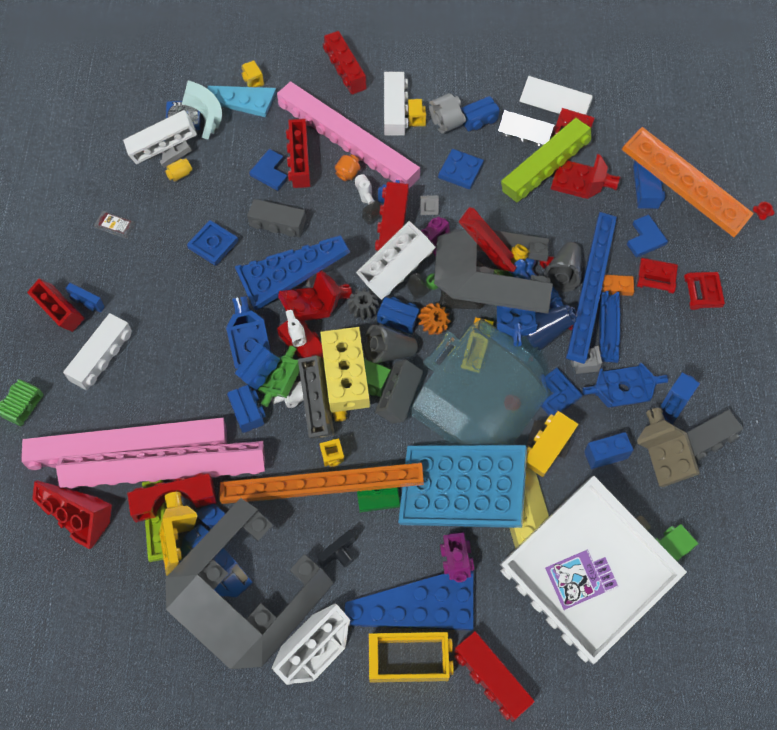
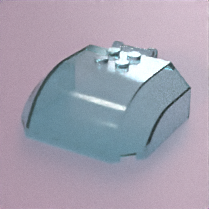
[412,319,549,446]

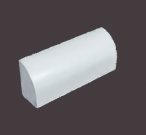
[519,76,593,115]

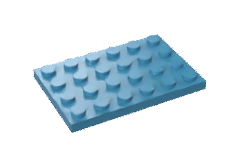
[398,445,527,528]

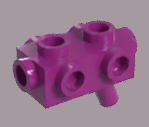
[420,216,450,257]
[440,533,474,582]

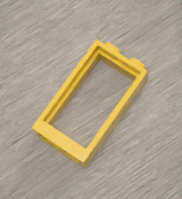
[369,632,453,682]

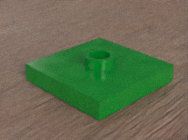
[357,488,400,513]

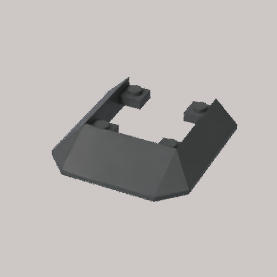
[434,229,553,313]
[166,498,334,669]

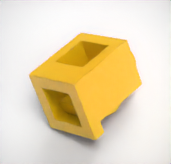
[241,60,264,87]
[408,99,426,126]
[319,438,344,467]

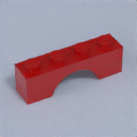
[127,473,217,522]

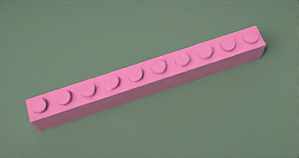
[277,81,420,188]
[22,418,227,470]
[56,441,265,489]

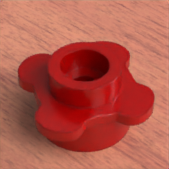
[753,202,775,220]

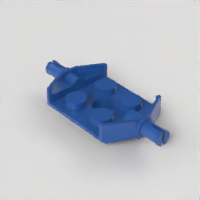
[497,277,537,347]
[582,363,668,408]

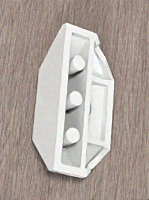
[272,603,350,685]

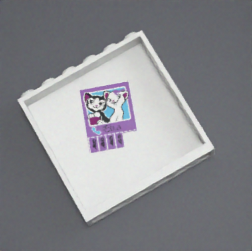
[499,476,687,664]

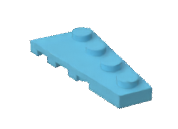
[207,86,277,117]

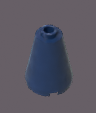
[526,305,578,351]

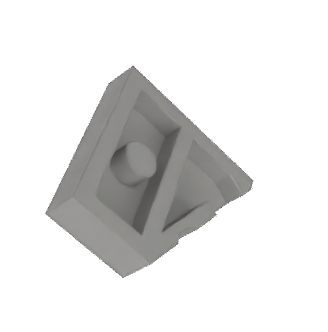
[160,140,192,168]

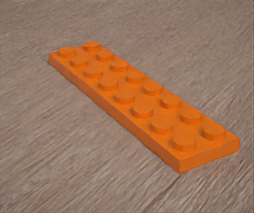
[621,127,754,237]

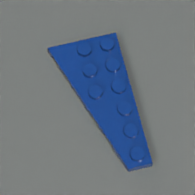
[235,235,350,311]
[345,571,473,631]

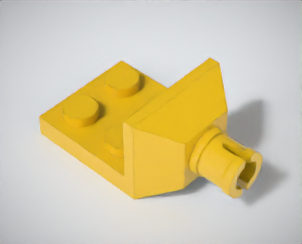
[159,492,197,576]

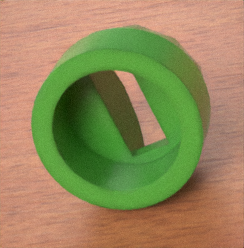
[426,273,439,290]

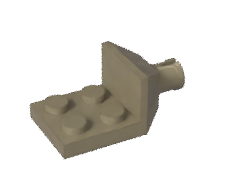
[637,408,700,487]

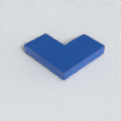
[249,149,288,191]
[627,214,668,258]
[540,368,583,416]

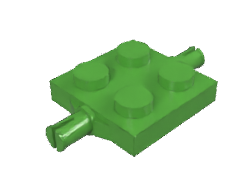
[258,346,300,407]

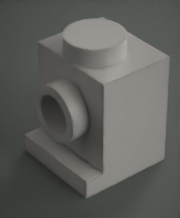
[571,346,602,374]

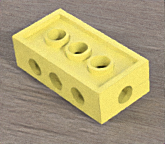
[320,327,370,413]

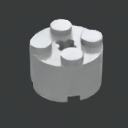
[429,93,466,134]

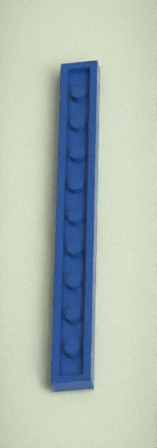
[566,212,617,364]

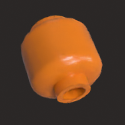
[335,154,360,181]

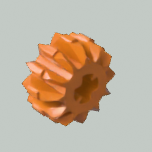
[418,303,450,335]

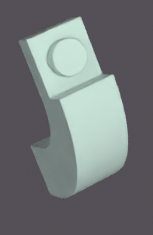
[182,80,222,139]

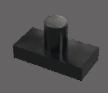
[317,529,356,568]

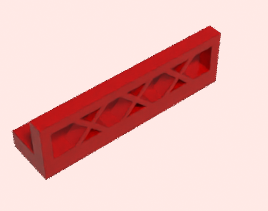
[459,207,516,272]

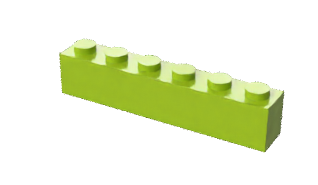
[501,118,591,203]

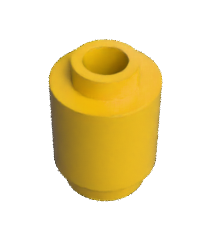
[165,158,193,182]

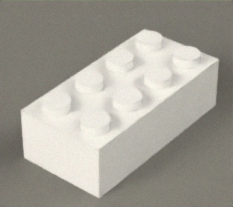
[356,221,436,300]

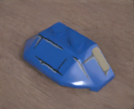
[179,523,253,598]

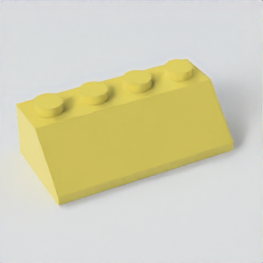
[510,466,549,549]

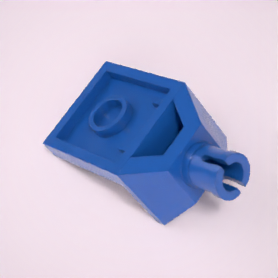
[226,296,271,369]

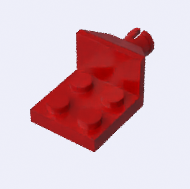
[551,154,620,199]
[278,270,352,321]

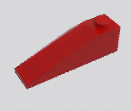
[32,480,112,549]

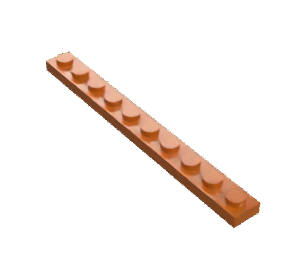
[220,463,424,504]

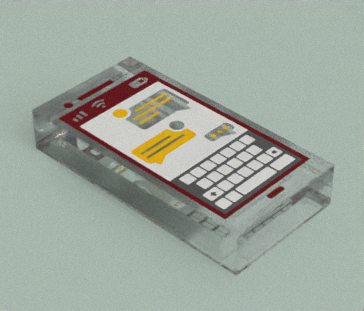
[94,211,135,239]

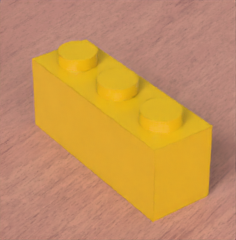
[526,411,578,477]

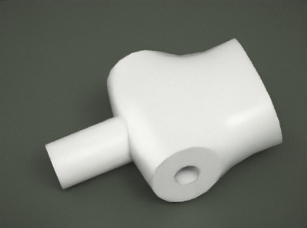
[355,175,375,206]
[286,310,306,347]
[272,381,304,408]

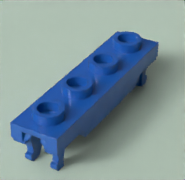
[599,291,620,363]

